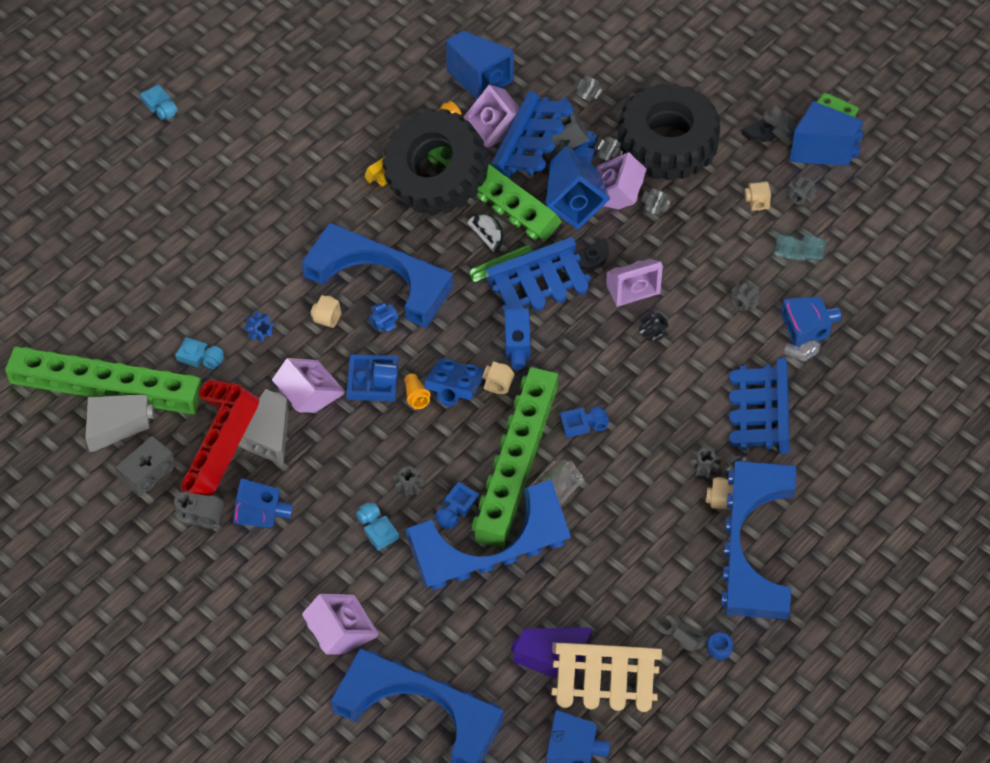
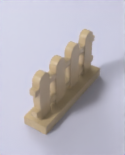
[551,642,662,712]

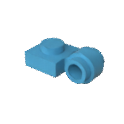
[140,84,178,120]
[175,337,224,370]
[356,502,399,551]

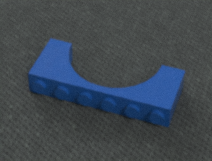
[302,223,453,328]
[721,461,796,620]
[405,479,571,590]
[331,649,504,763]

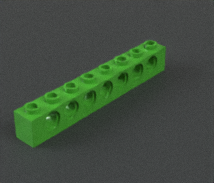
[426,147,562,243]
[5,346,202,415]
[472,367,558,549]

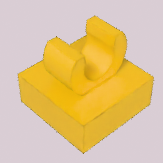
[364,156,388,187]

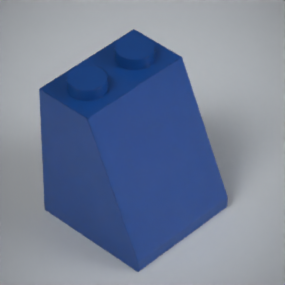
[446,31,513,100]
[790,101,864,166]
[546,146,610,229]

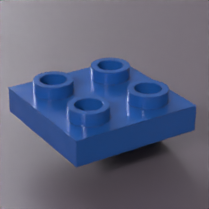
[346,354,399,401]
[425,358,485,406]

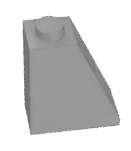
[238,389,289,465]
[86,394,154,452]

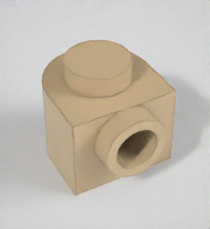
[744,181,771,211]
[311,296,342,328]
[482,361,514,394]
[706,477,732,510]

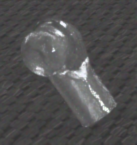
[784,340,820,361]

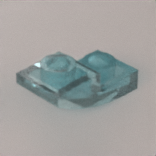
[775,234,827,260]

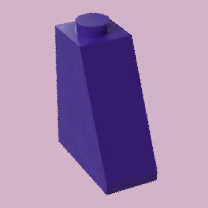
[511,627,592,679]

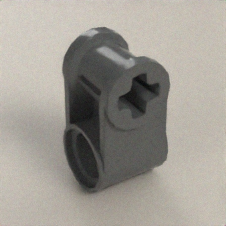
[174,492,225,529]

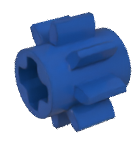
[369,302,398,333]
[243,311,274,342]

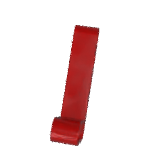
[181,380,259,496]

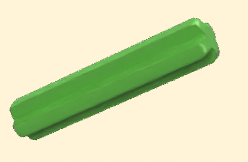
[469,245,533,282]

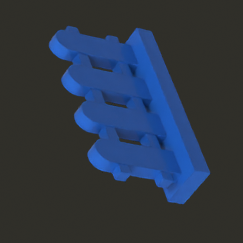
[491,92,574,178]
[486,237,591,314]
[729,358,790,454]

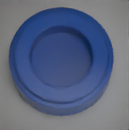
[706,632,733,660]

